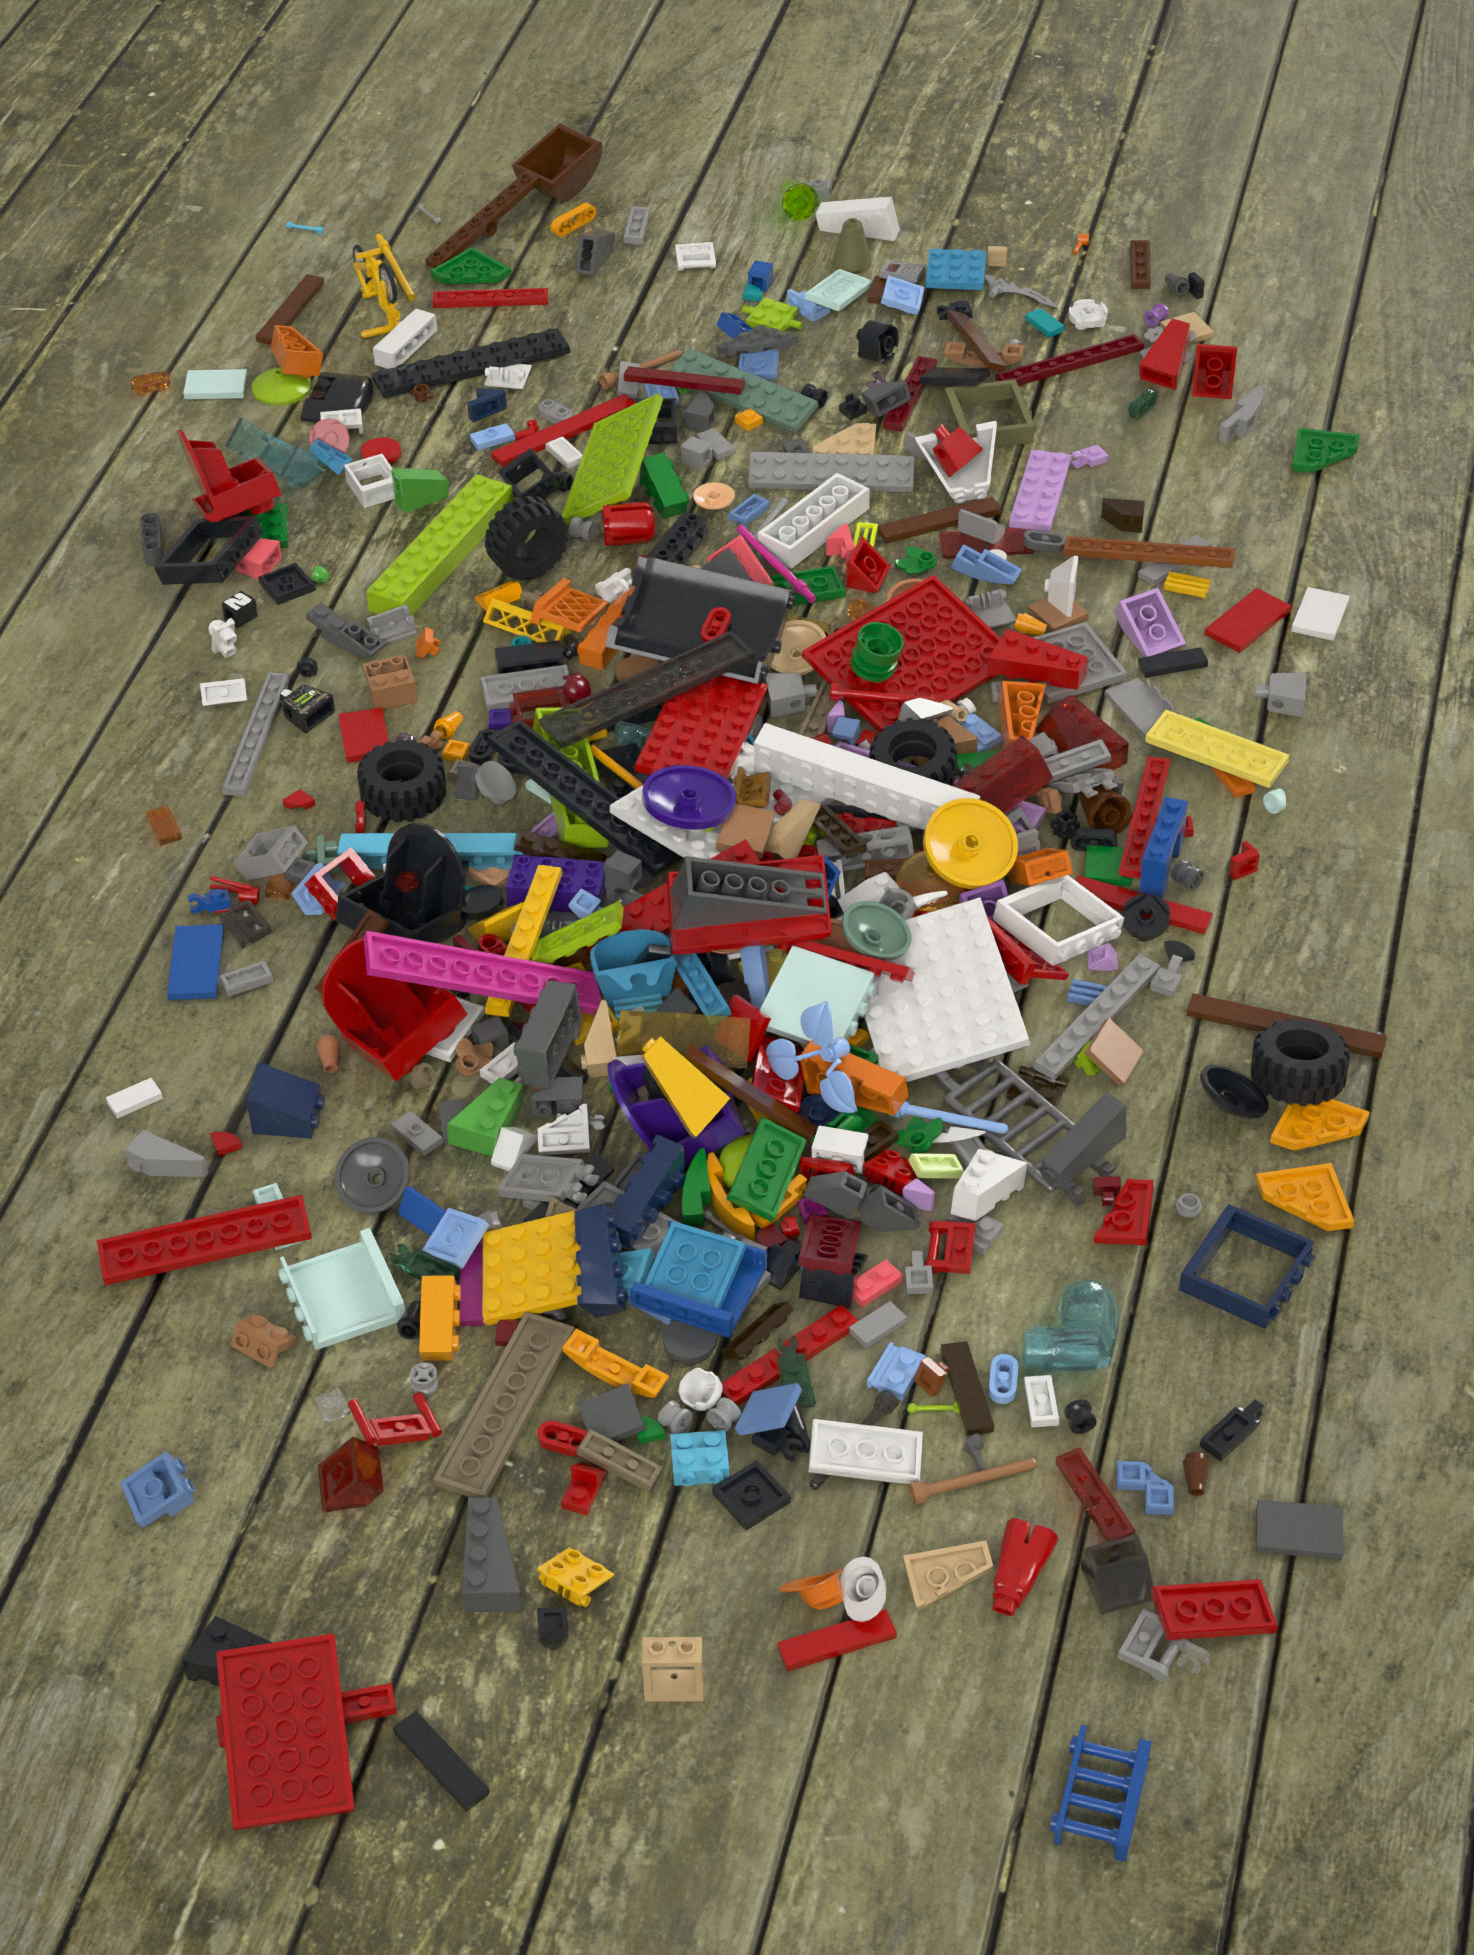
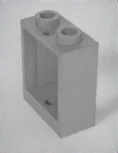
[234,825,308,881]

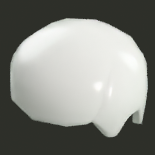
[678,1368,723,1411]

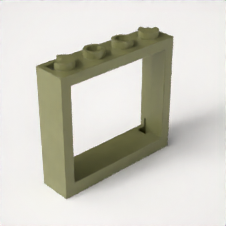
[944,379,1037,447]

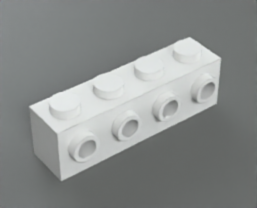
[373,309,437,369]

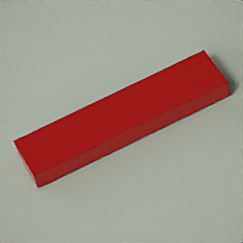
[777,1609,897,1672]

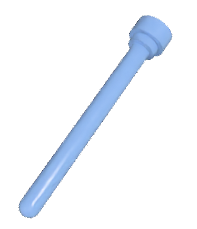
[890,1101,1008,1134]

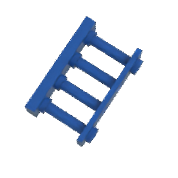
[1050,1725,1152,1862]

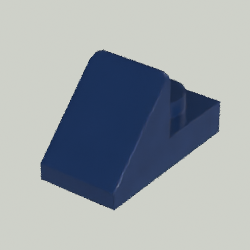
[467,388,507,423]

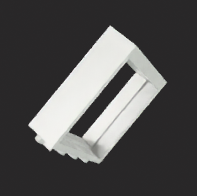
[993,875,1124,966]

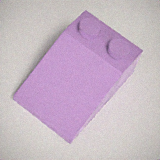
[1114,588,1186,657]

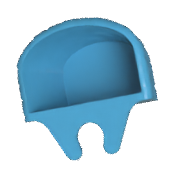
[590,929,677,1007]

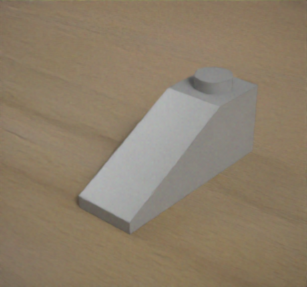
[125,1130,208,1177]

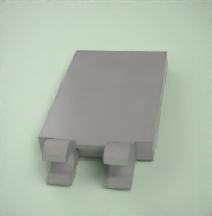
[1042,768,1118,798]
[497,1154,600,1204]

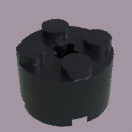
[856,320,899,364]

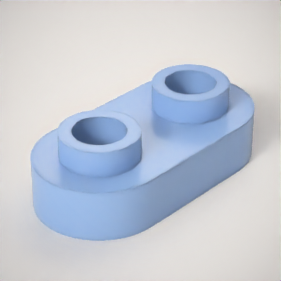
[989,1354,1018,1404]

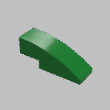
[682,1148,711,1228]

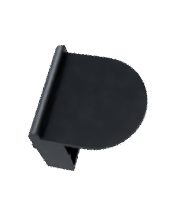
[336,823,468,944]

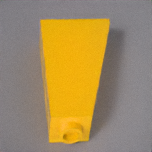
[641,1036,730,1138]

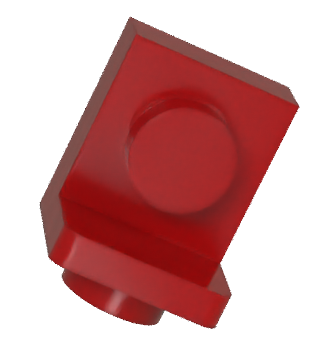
[1229,841,1260,880]

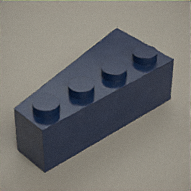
[610,1135,686,1249]

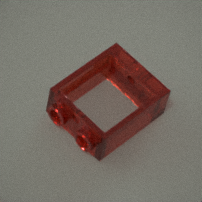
[509,686,571,729]

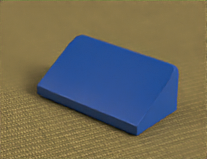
[716,312,753,338]
[398,1186,446,1236]

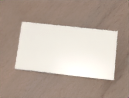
[808,1419,923,1484]

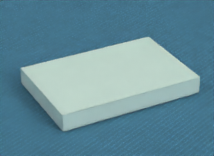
[183,369,247,399]

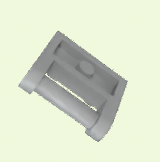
[1118,1609,1188,1682]

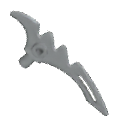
[984,274,1058,308]

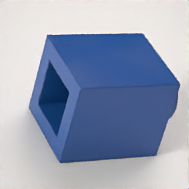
[748,261,773,292]

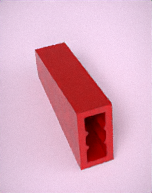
[1139,318,1190,390]

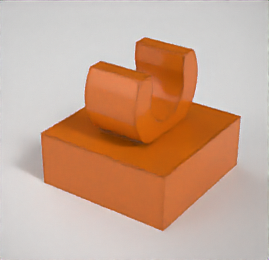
[416,627,440,659]

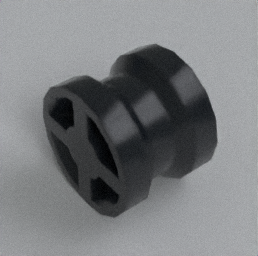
[1064,1399,1097,1434]

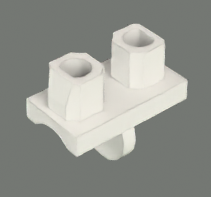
[595,568,634,603]
[209,618,237,658]

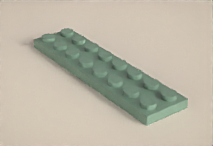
[669,348,818,433]

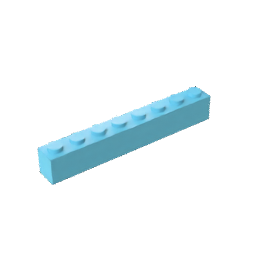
[337,833,527,870]

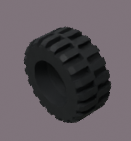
[485,496,569,580]
[869,718,958,786]
[357,739,446,822]
[1250,1019,1350,1106]

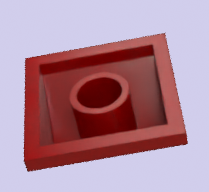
[846,537,891,593]

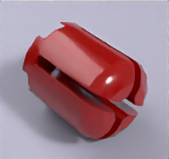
[602,501,655,546]

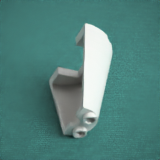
[915,421,997,504]

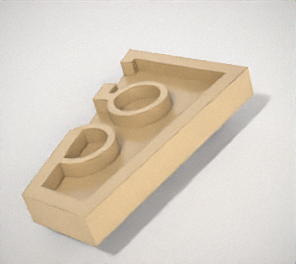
[902,1540,993,1612]

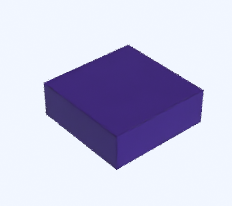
[489,709,512,730]

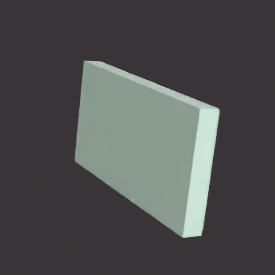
[805,269,873,311]

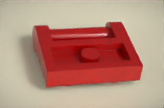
[924,1221,976,1274]

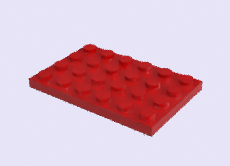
[216,1633,355,1831]

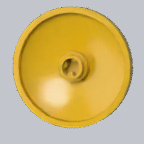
[923,798,1018,889]

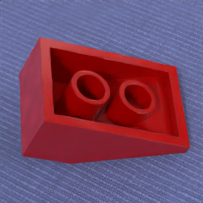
[1192,344,1237,399]

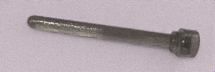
[810,1390,899,1490]

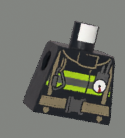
[280,685,335,734]

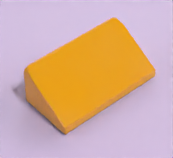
[474,581,522,611]

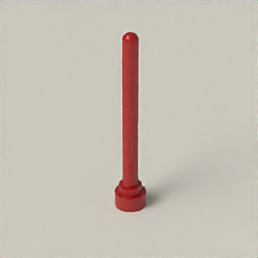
[829,682,937,703]

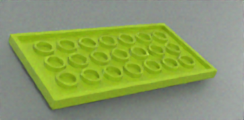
[561,393,663,525]

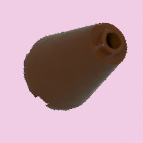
[1078,785,1132,834]

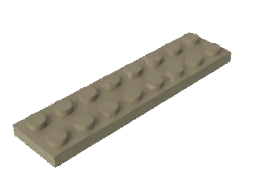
[433,1312,575,1497]

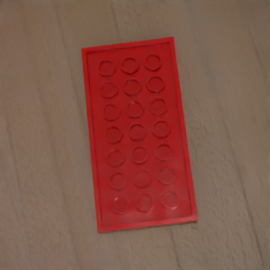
[635,666,769,781]

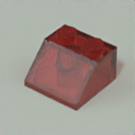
[318,1436,384,1512]

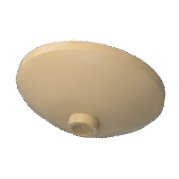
[770,620,826,675]

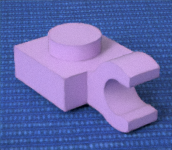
[1071,445,1109,468]

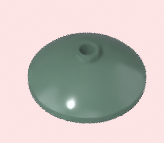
[841,901,912,961]

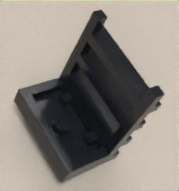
[799,1252,868,1308]

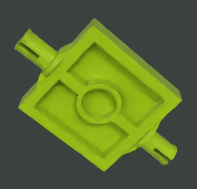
[742,297,803,331]

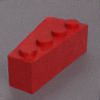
[987,629,1088,690]

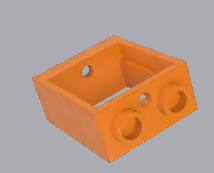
[1008,848,1073,886]

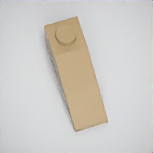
[764,799,821,860]
[580,1000,616,1078]

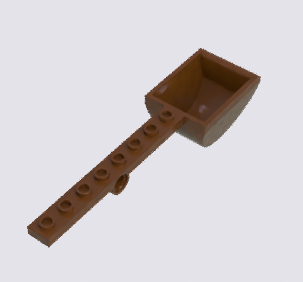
[425,124,603,268]

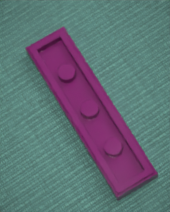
[460,1238,487,1327]

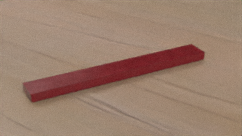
[995,334,1144,386]

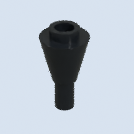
[785,1405,811,1453]

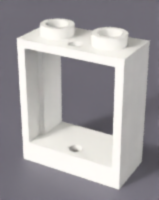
[344,454,395,508]

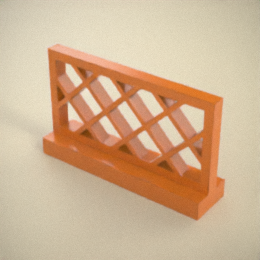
[530,578,609,632]

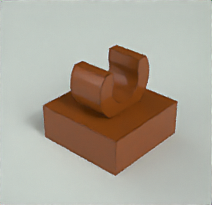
[914,1357,949,1397]

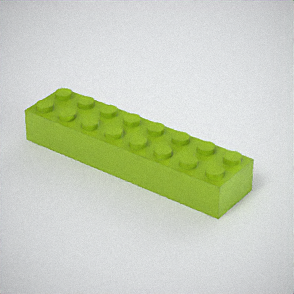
[533,707,609,848]

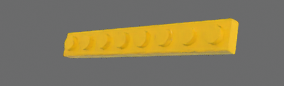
[485,865,562,1017]

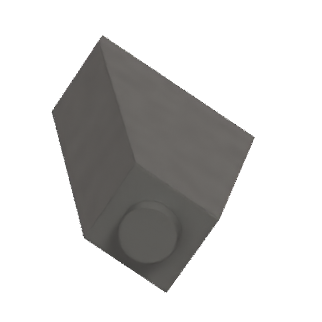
[576,229,615,276]

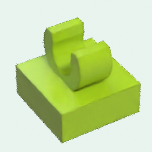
[1073,1040,1100,1076]

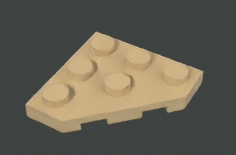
[812,423,876,455]

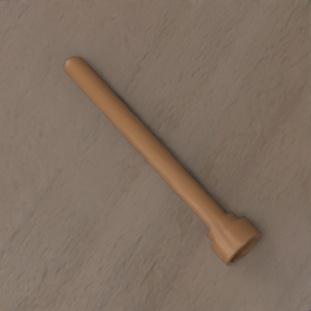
[599,350,682,390]
[908,1458,1038,1505]

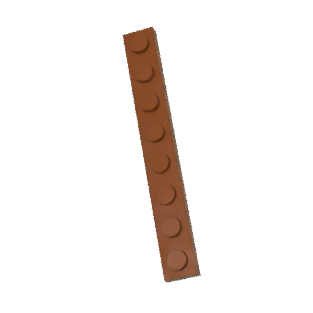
[1063,536,1236,568]

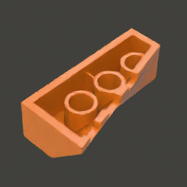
[577,587,635,670]

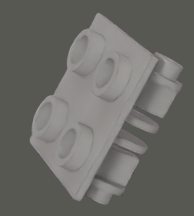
[963,589,1016,628]

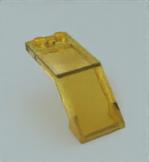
[616,1010,750,1069]

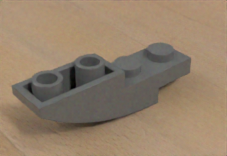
[306,603,386,658]

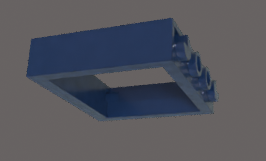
[1179,1204,1315,1329]

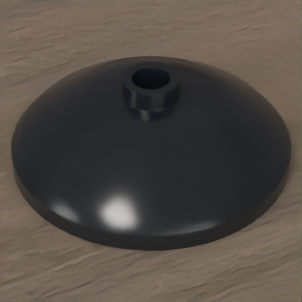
[1200,1064,1269,1119]

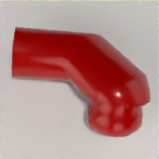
[514,419,539,441]

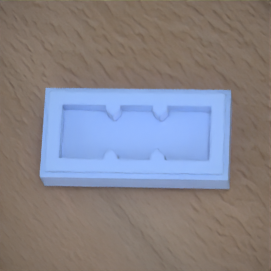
[469,423,515,451]

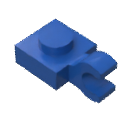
[188,889,232,913]

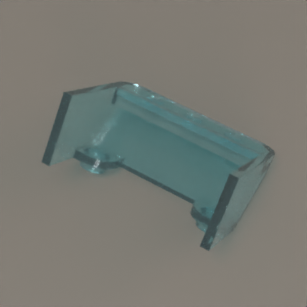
[225,417,327,489]

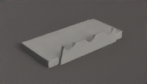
[1104,678,1179,744]

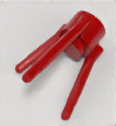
[210,876,260,913]

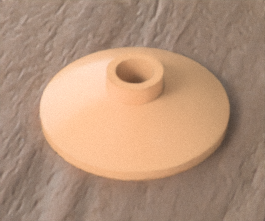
[693,482,735,510]

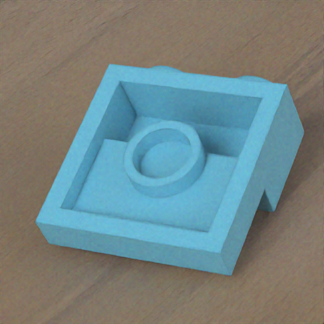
[670,1430,729,1486]

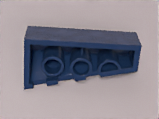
[575,1204,628,1318]

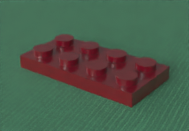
[798,1214,862,1275]

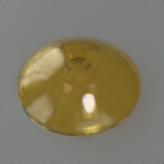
[896,851,966,911]

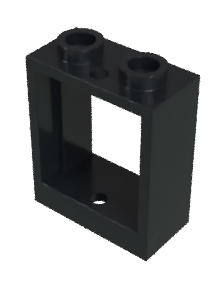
[636,398,677,444]
[498,448,561,499]

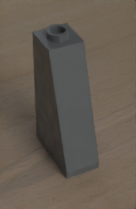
[1042,1092,1126,1189]

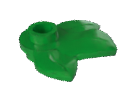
[894,547,937,575]
[896,1116,943,1154]

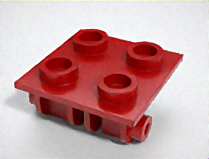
[863,1150,919,1197]

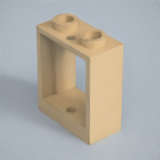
[642,1637,704,1702]

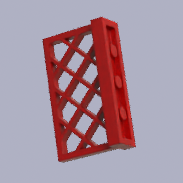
[986,915,1069,985]

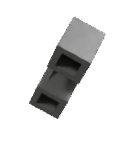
[603,850,643,907]

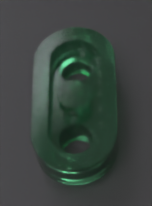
[1128,388,1158,420]

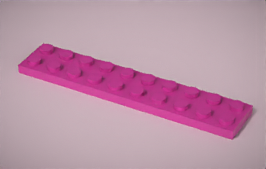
[363,931,601,1015]

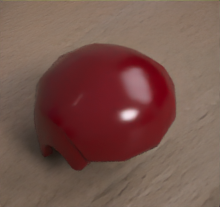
[562,673,591,707]

